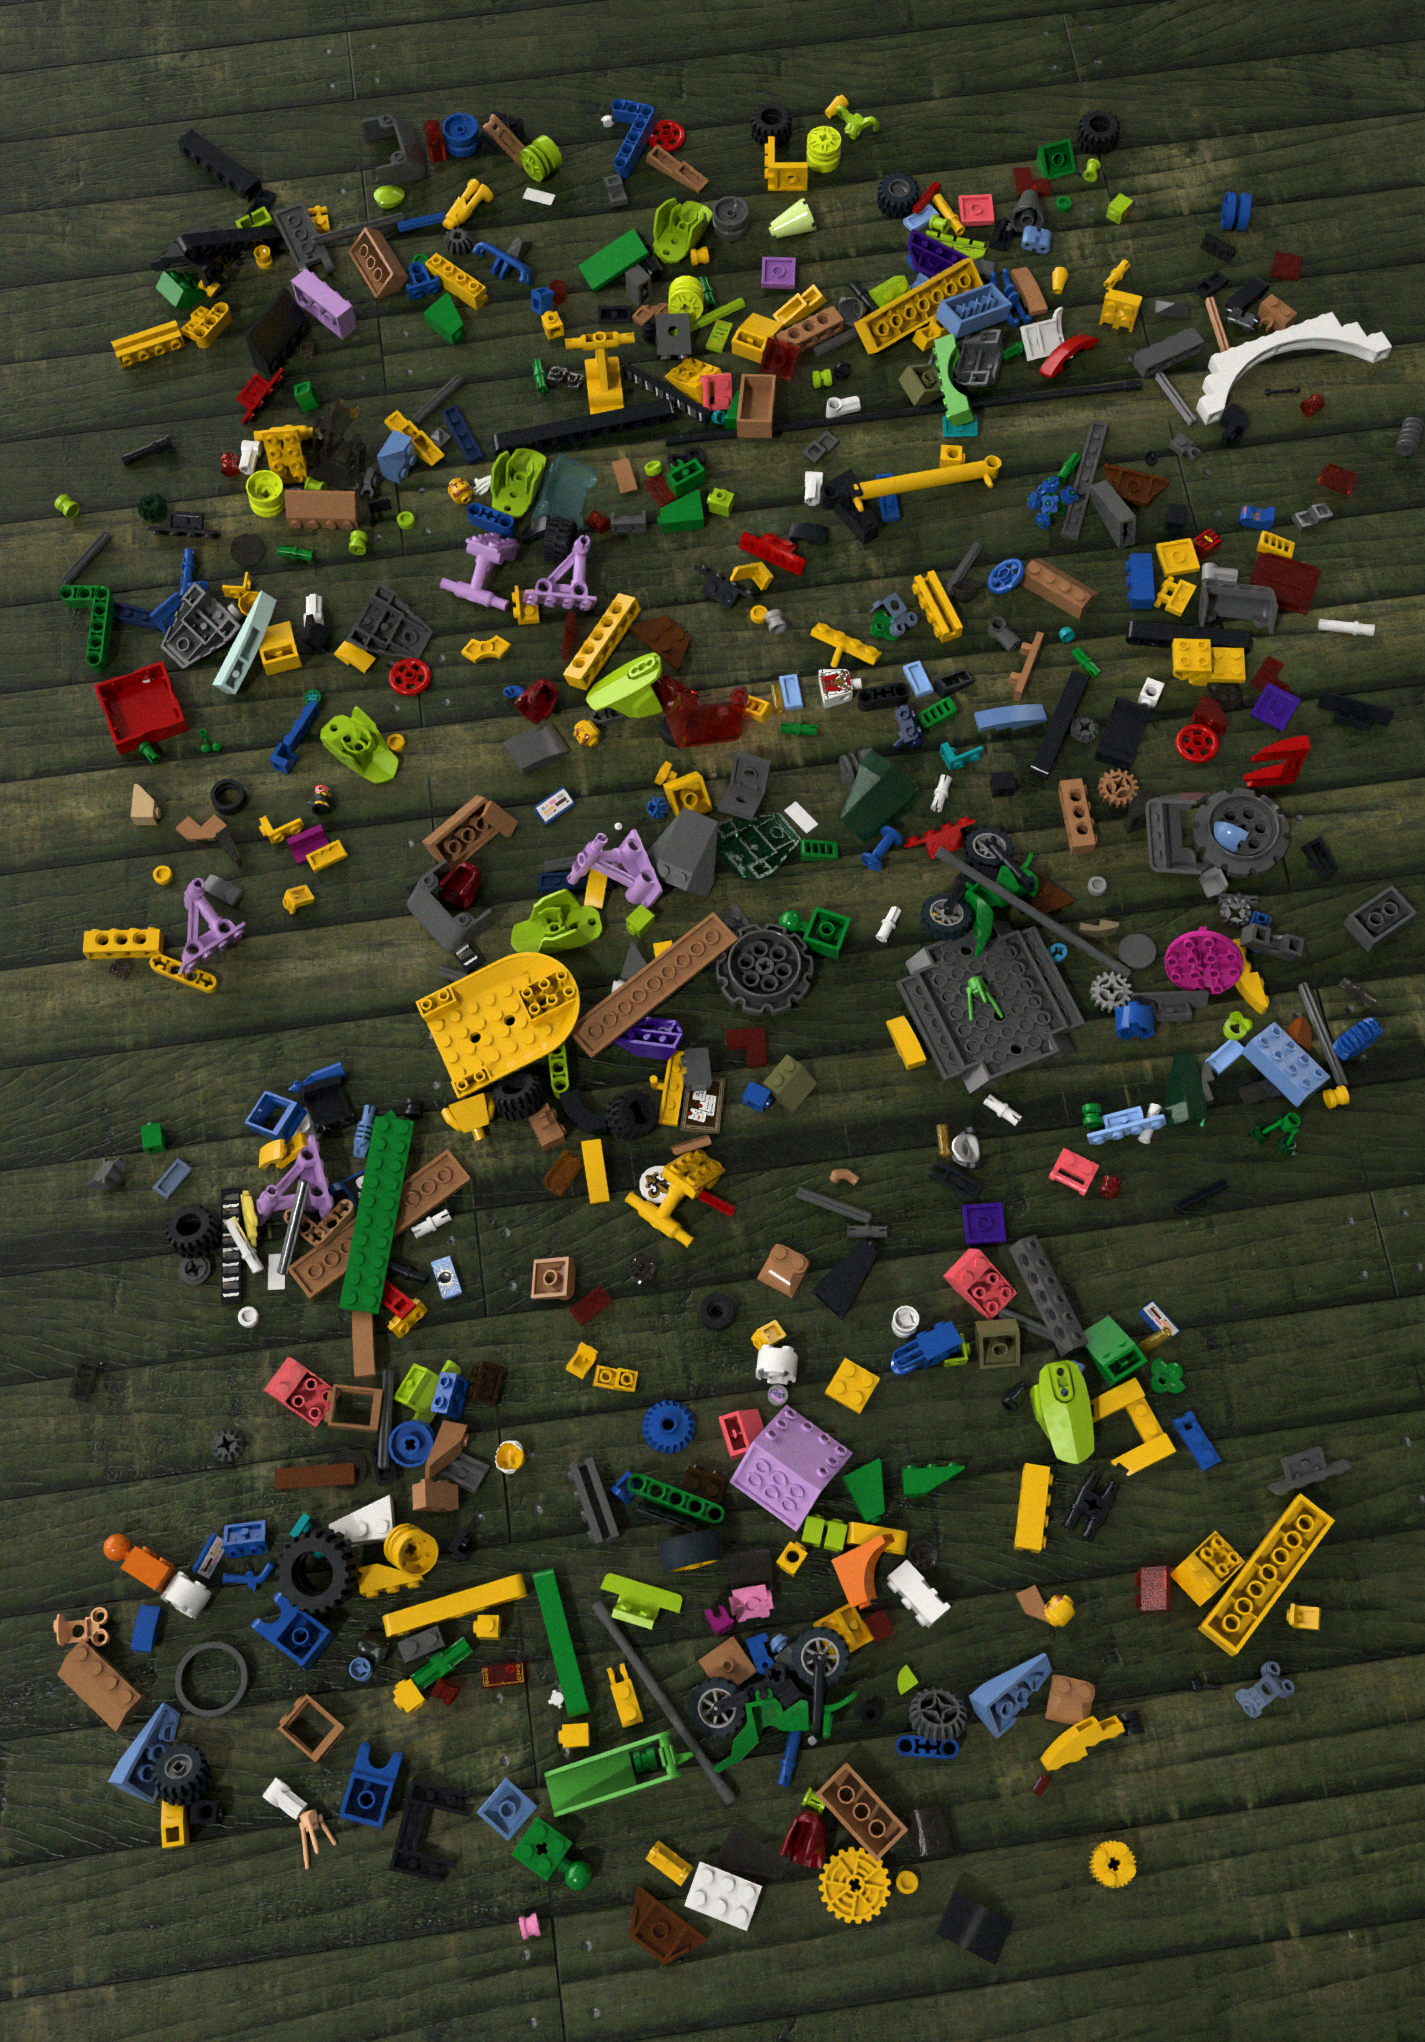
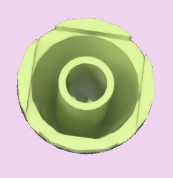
[769,198,816,239]

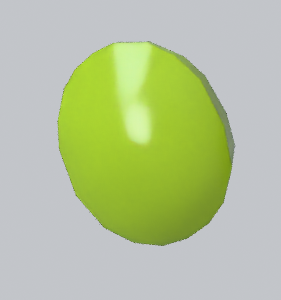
[374,185,405,209]

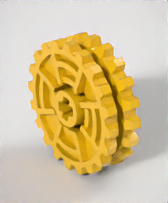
[818,1847,891,1924]

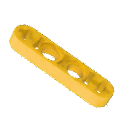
[149,954,219,993]

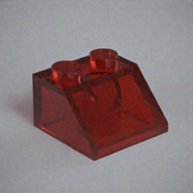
[759,336,800,381]
[1134,1566,1171,1615]

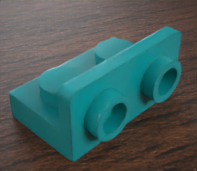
[942,415,978,438]

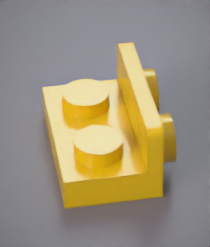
[512,585,540,625]

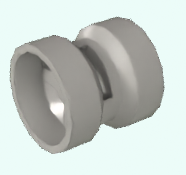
[765,609,787,634]

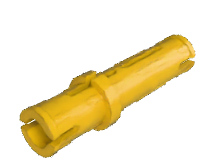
[932,194,965,236]

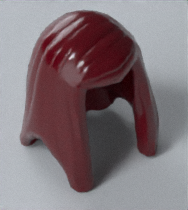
[515,678,559,724]
[438,862,482,910]
[779,1811,827,1869]

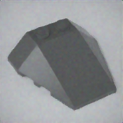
[928,329,1003,387]
[160,582,242,670]
[345,582,433,659]
[647,807,719,898]

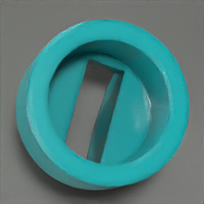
[711,410,726,425]
[1059,627,1075,643]

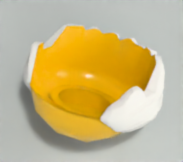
[495,1440,525,1474]

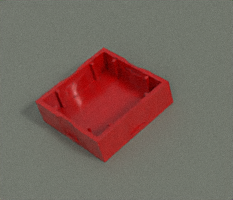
[94,661,189,755]

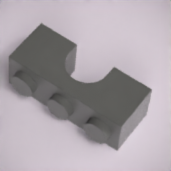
[1240,923,1304,961]

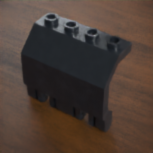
[150,225,242,287]

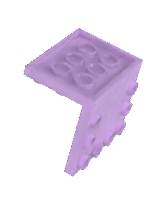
[730,1405,853,1532]

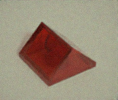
[1317,462,1360,496]

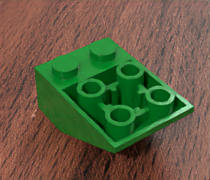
[1083,1315,1148,1388]

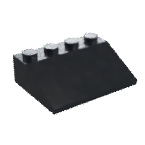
[245,287,310,376]

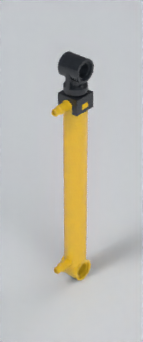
[819,455,1002,512]

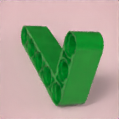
[59,585,115,673]

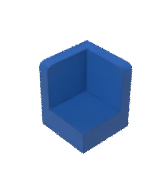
[269,743,299,775]

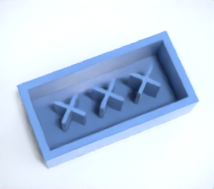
[935,282,1012,339]
[1241,1022,1330,1108]

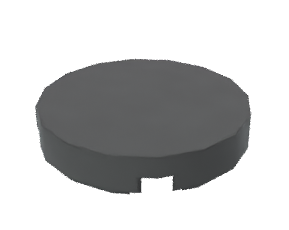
[1117,933,1156,970]

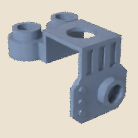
[870,592,918,637]
[1235,1661,1295,1718]

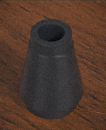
[1001,1382,1029,1412]

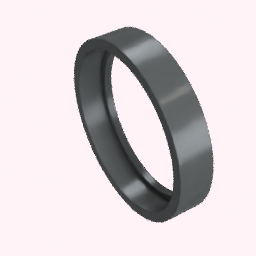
[175,1642,250,1718]

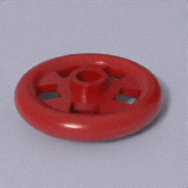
[648,120,686,152]
[389,658,432,696]
[1175,724,1219,763]

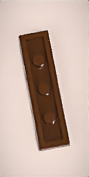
[274,1463,356,1490]

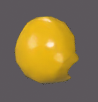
[238,591,259,617]

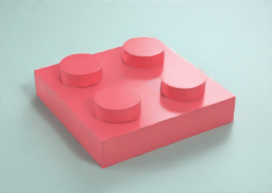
[958,194,994,226]

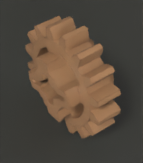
[1097,769,1139,808]

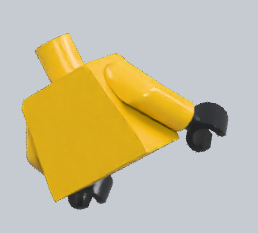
[436,1084,496,1141]

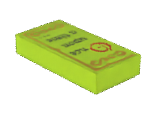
[706,319,733,353]

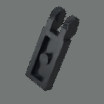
[926,1160,983,1204]

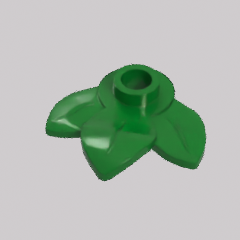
[870,610,899,641]
[1150,1357,1186,1394]

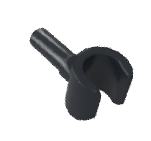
[1189,1678,1221,1692]

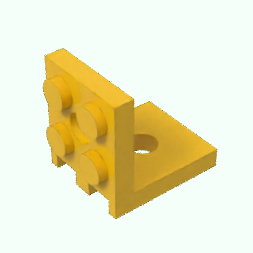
[765,136,808,191]
[1099,289,1142,332]

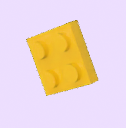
[1156,538,1200,577]
[825,1358,880,1414]

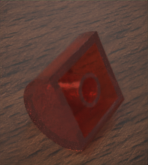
[652,675,699,718]

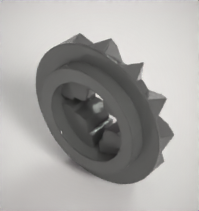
[1070,715,1099,743]
[1220,897,1251,927]
[179,1255,211,1286]
[211,1428,244,1462]

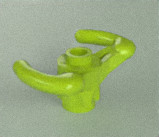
[836,105,881,140]

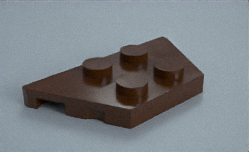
[1103,463,1170,507]
[629,615,691,672]
[1014,859,1075,916]
[629,1885,707,1965]

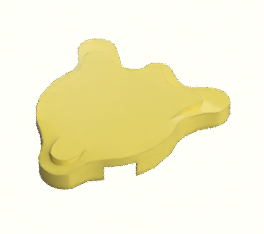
[241,1190,258,1248]

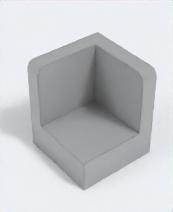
[1199,867,1228,898]

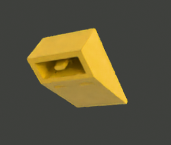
[731,313,784,365]
[665,357,722,405]
[259,621,302,676]
[1169,1530,1245,1607]

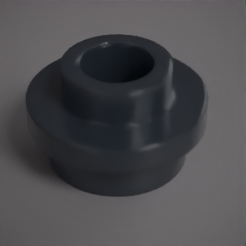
[860,1703,882,1725]

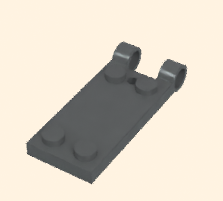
[272,201,335,274]

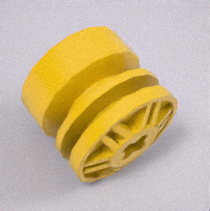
[384,1523,438,1577]

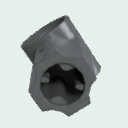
[987,616,1021,652]

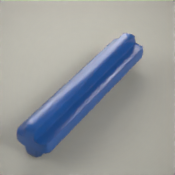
[397,212,446,232]

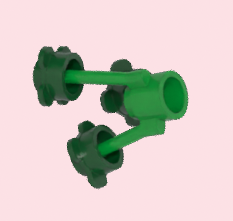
[1250,1112,1301,1157]

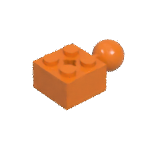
[103,1534,178,1594]

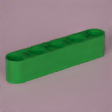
[627,1473,725,1525]

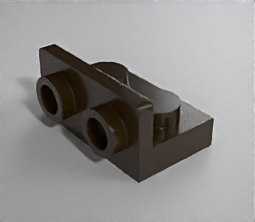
[466,1360,505,1407]
[681,1464,727,1505]

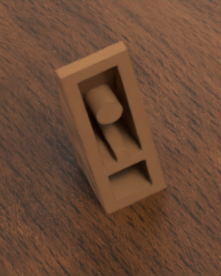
[425,1420,470,1479]

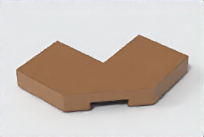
[631,303,670,326]
[175,814,228,842]
[1015,1585,1050,1624]

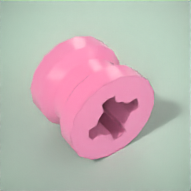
[519,1913,541,1940]

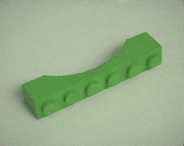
[933,333,974,427]

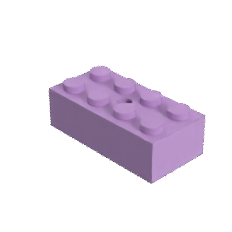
[291,269,357,340]

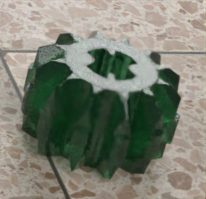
[137,492,168,523]

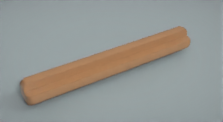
[1205,297,1230,352]

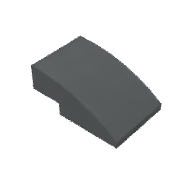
[503,724,571,776]

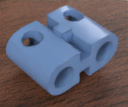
[1021,226,1052,254]

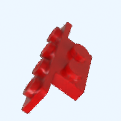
[235,368,283,424]
[739,532,806,576]
[903,816,976,859]

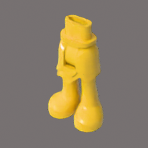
[442,179,494,230]

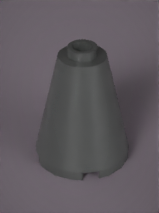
[1010,189,1044,233]

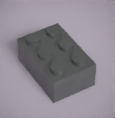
[1343,885,1417,952]

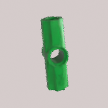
[411,1637,474,1692]

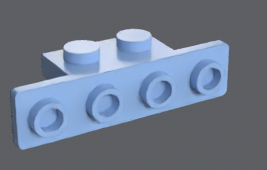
[1087,1106,1166,1145]

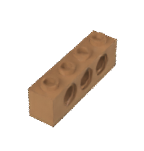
[776,306,844,360]
[1058,778,1098,855]

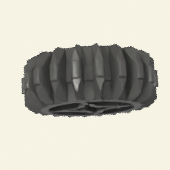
[909,1687,967,1744]

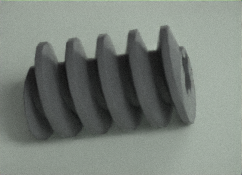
[1395,417,1425,456]

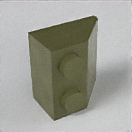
[898,363,943,406]
[763,1054,817,1113]
[975,1318,1020,1369]

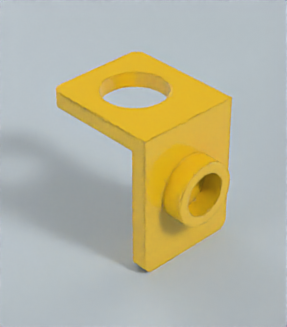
[222,572,252,599]

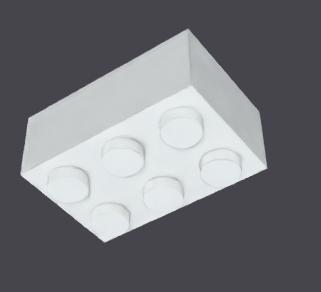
[684,1862,762,1931]

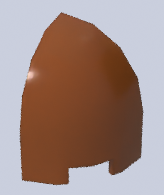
[1286,1016,1312,1052]

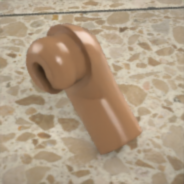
[829,1169,860,1186]

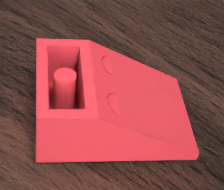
[943,1248,1017,1321]
[263,1357,340,1427]

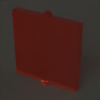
[1270,251,1303,281]

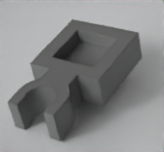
[1168,432,1201,462]

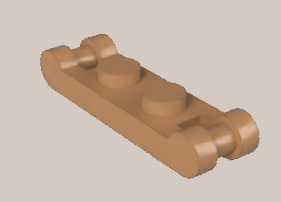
[482,114,526,168]

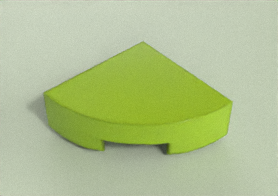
[897,1664,919,1695]

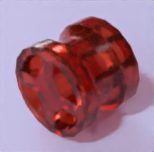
[1098,1176,1122,1199]

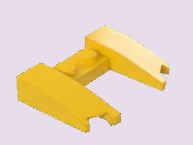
[1090,1377,1176,1476]

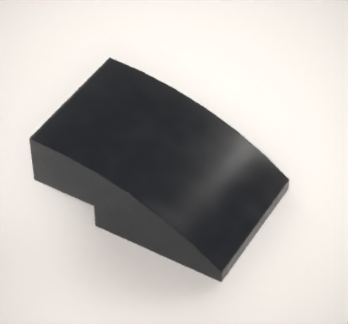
[935,1891,1013,1965]

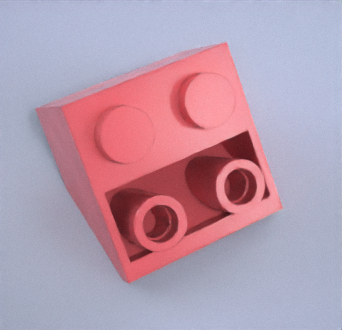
[719,1409,764,1461]

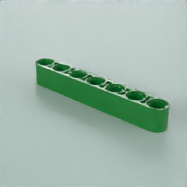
[532,1568,590,1718]

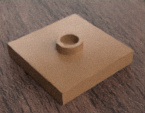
[698,1636,757,1698]

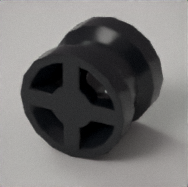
[403,1098,424,1119]

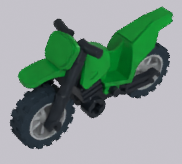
[920,827,1039,957]
[689,1626,859,1773]

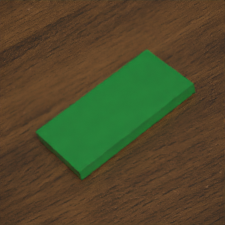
[578,228,650,292]

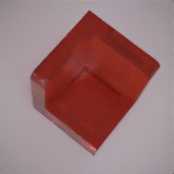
[863,1610,894,1645]

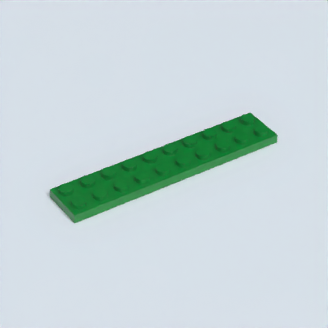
[339,1116,415,1315]

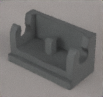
[610,511,647,534]

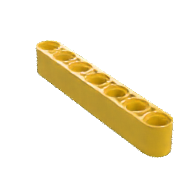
[382,1574,528,1638]

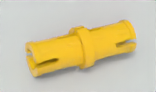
[1103,260,1131,290]

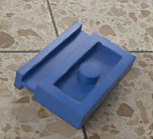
[149,592,182,635]

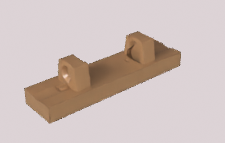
[1009,631,1044,702]

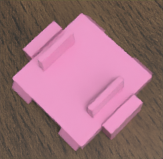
[729,1584,773,1622]

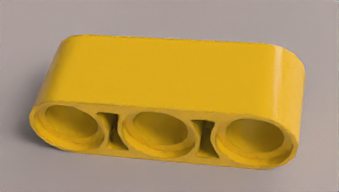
[193,302,232,348]
[845,1522,908,1555]

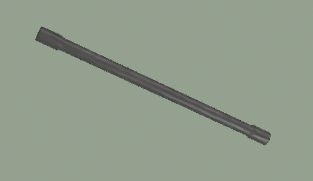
[591,1599,737,1805]

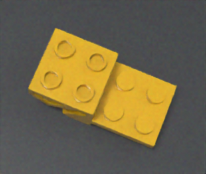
[1172,638,1246,686]

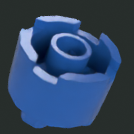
[1115,1001,1155,1040]

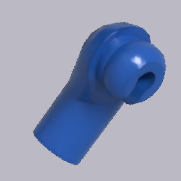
[503,685,525,698]

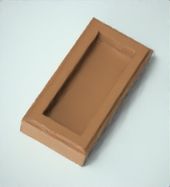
[480,801,518,837]
[670,1135,711,1155]

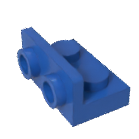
[430,1372,470,1420]
[223,1520,269,1558]

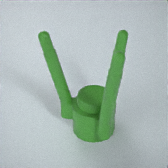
[966,976,1003,1021]

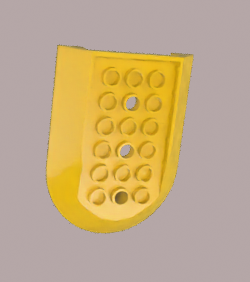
[416,952,580,1099]

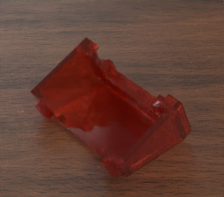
[666,686,748,748]

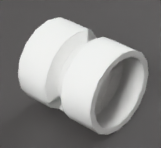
[891,1306,919,1338]

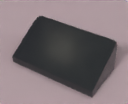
[988,216,1015,252]
[598,305,632,324]

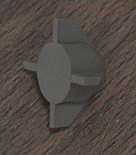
[87,1157,125,1190]

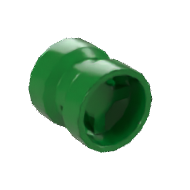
[1082,1103,1103,1128]
[632,1747,658,1774]

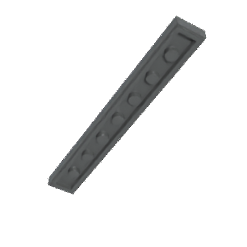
[1060,421,1108,541]

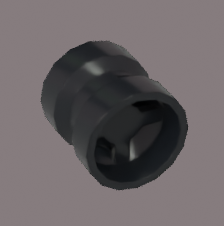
[1117,1710,1145,1737]

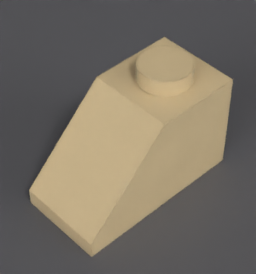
[130,784,161,825]

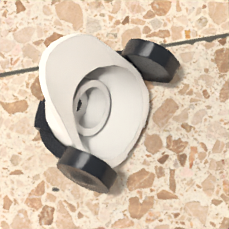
[951,1126,984,1170]

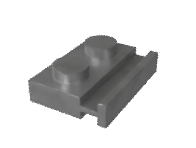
[439,1452,490,1494]

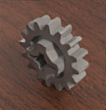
[1089,971,1132,1013]

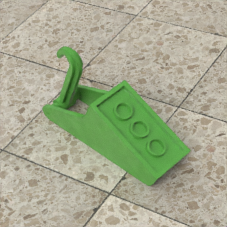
[544,1731,694,1818]

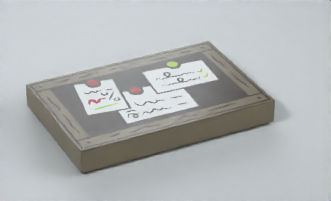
[680,1077,726,1135]

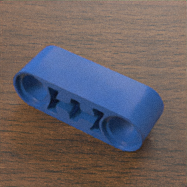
[466,503,515,538]
[895,1735,959,1760]

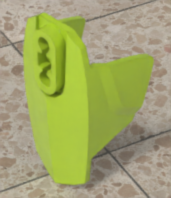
[652,198,713,264]
[490,448,546,519]
[586,652,663,718]
[320,706,399,784]
[511,889,603,954]
[1029,1360,1094,1464]

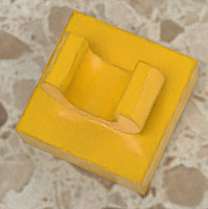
[654,761,677,785]

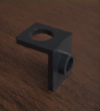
[366,498,392,528]

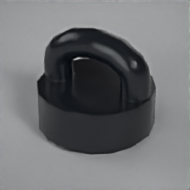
[834,362,851,379]

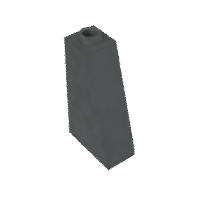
[1090,480,1136,549]

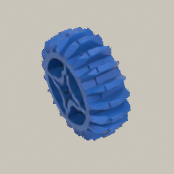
[1332,1017,1384,1060]

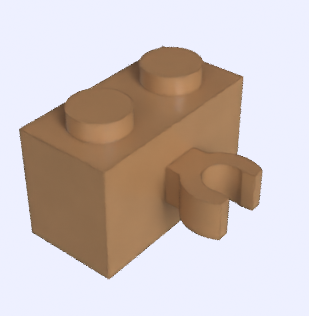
[1257,294,1297,332]
[528,1103,567,1152]
[412,1478,459,1513]

